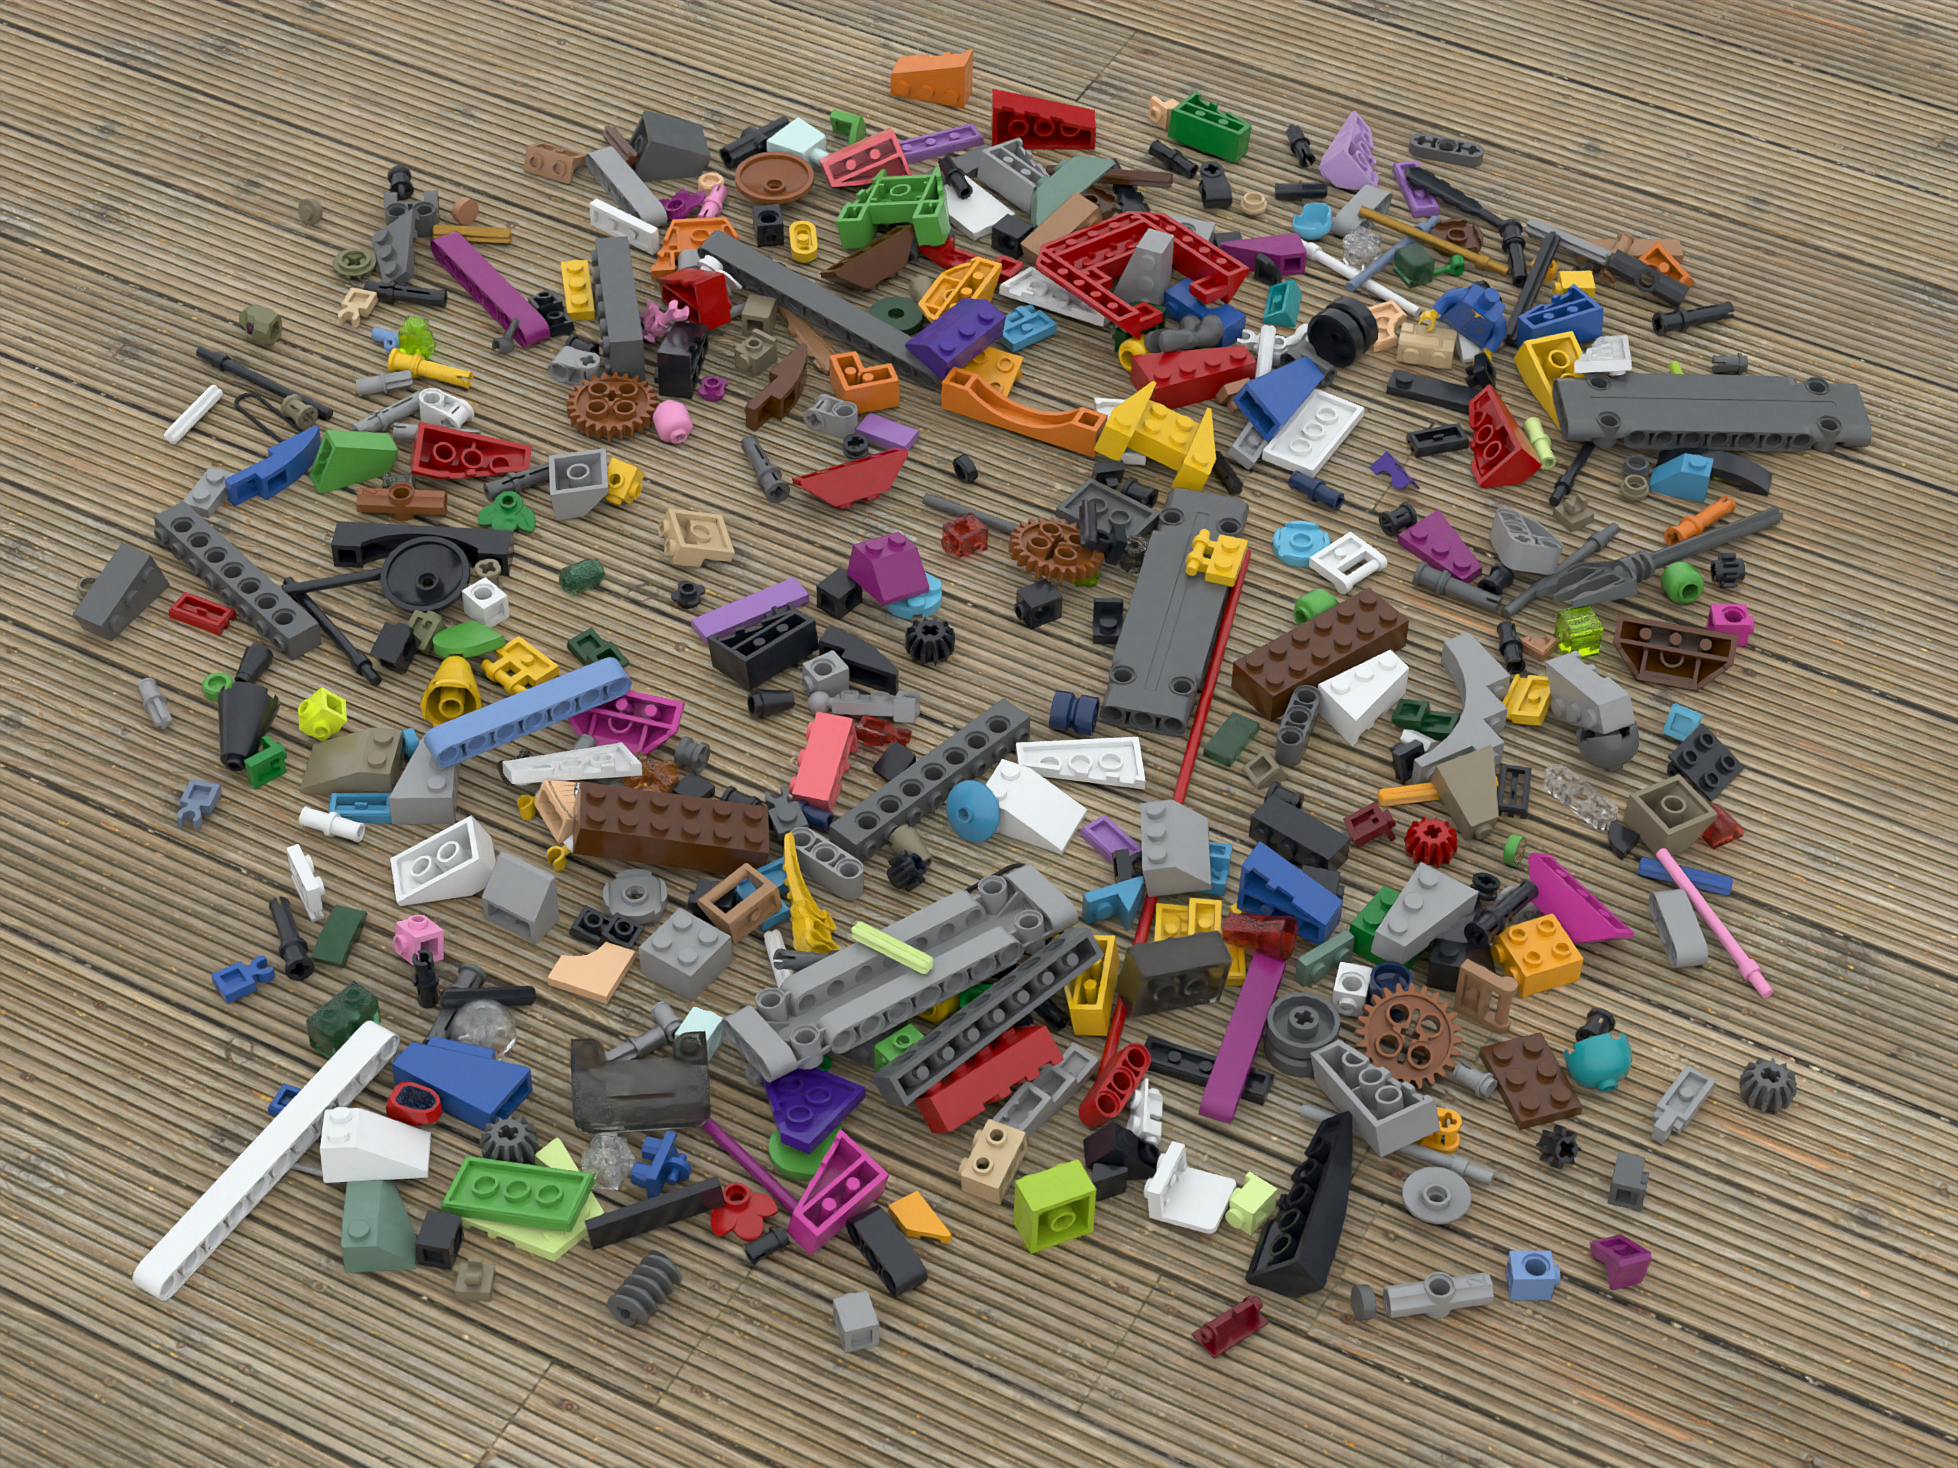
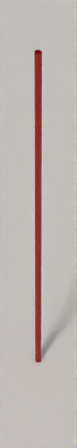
[1095,549,1251,1081]

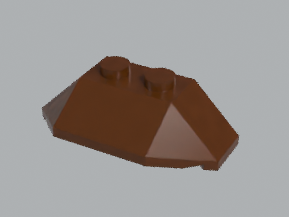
[820,224,915,292]
[1613,614,1739,692]

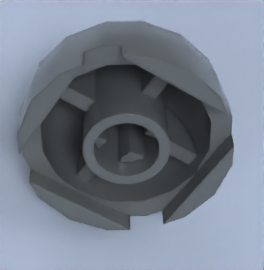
[1576,721,1639,772]

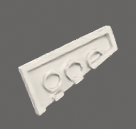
[999,267,1111,327]

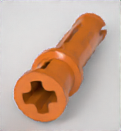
[1664,495,1736,546]

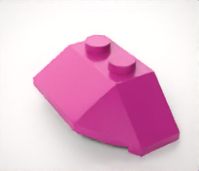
[568,690,685,758]
[1528,853,1635,944]

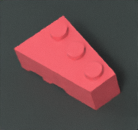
[818,128,912,187]
[789,711,859,812]

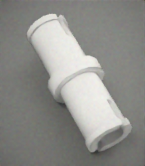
[299,807,365,842]

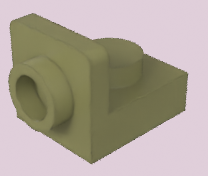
[407,609,447,655]

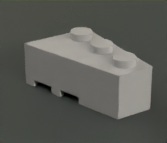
[977,137,1050,215]

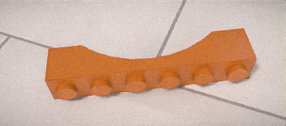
[941,367,1108,457]

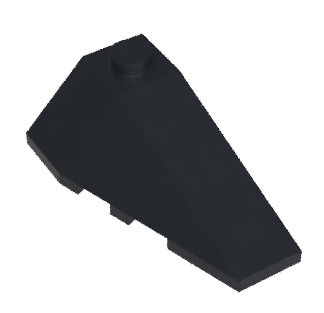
[1426,899,1496,993]

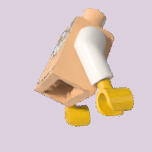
[517,780,580,871]

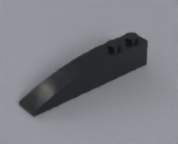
[1245,1111,1353,1297]

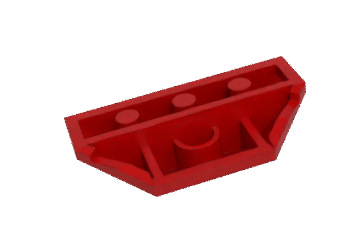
[792,447,908,509]

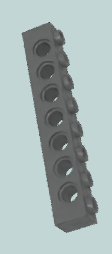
[154,501,322,661]
[829,698,1031,863]
[871,928,1105,1106]

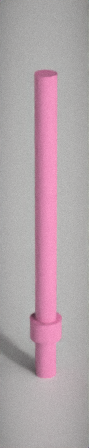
[1656,848,1774,999]

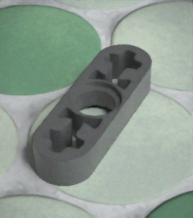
[1409,133,1484,167]

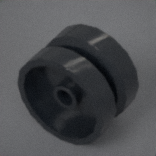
[1307,296,1379,368]

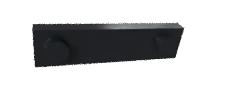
[1386,369,1502,414]

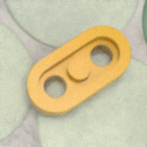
[789,221,818,263]

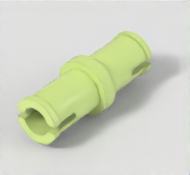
[1523,417,1557,470]

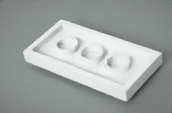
[1262,388,1365,479]

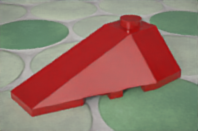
[410,422,532,480]

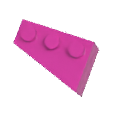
[787,1129,889,1255]

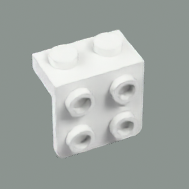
[1144,1141,1237,1234]

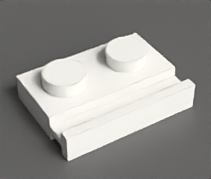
[286,844,325,922]

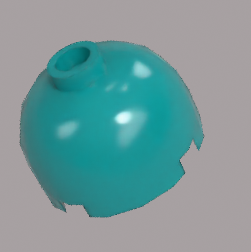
[1563,1033,1633,1093]

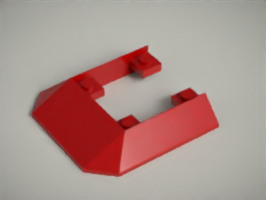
[1036,211,1249,340]

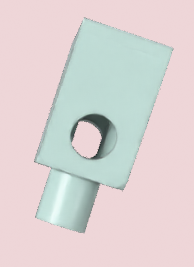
[767,118,830,168]

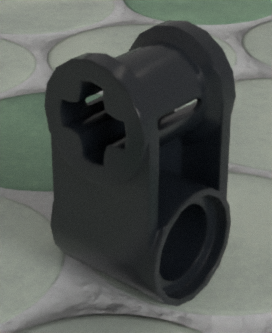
[1199,161,1232,209]

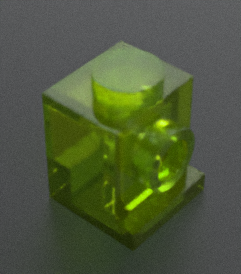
[398,315,437,361]

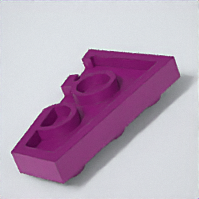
[1398,509,1482,583]

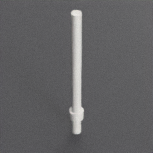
[1301,239,1421,318]

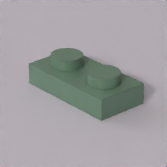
[1295,929,1355,988]

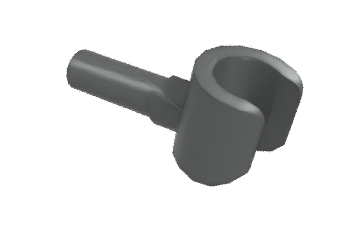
[492,317,520,354]

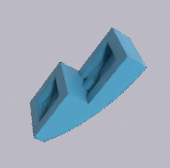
[1195,841,1233,896]

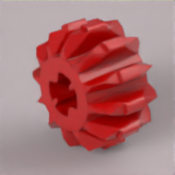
[1404,816,1458,869]

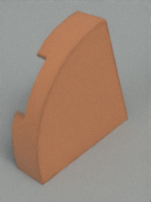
[1521,635,1560,663]

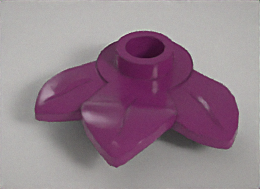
[659,188,706,221]

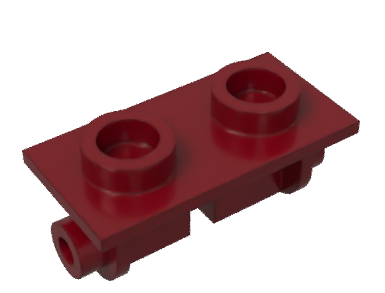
[1192,1296,1269,1359]

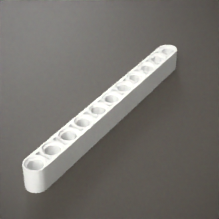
[132,1020,400,1301]

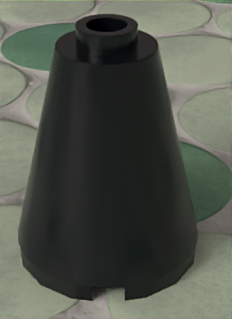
[217,682,280,771]

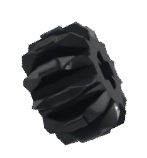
[905,617,955,666]

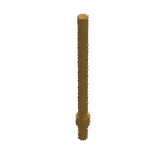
[1358,205,1509,277]

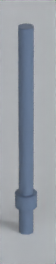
[1345,215,1440,292]

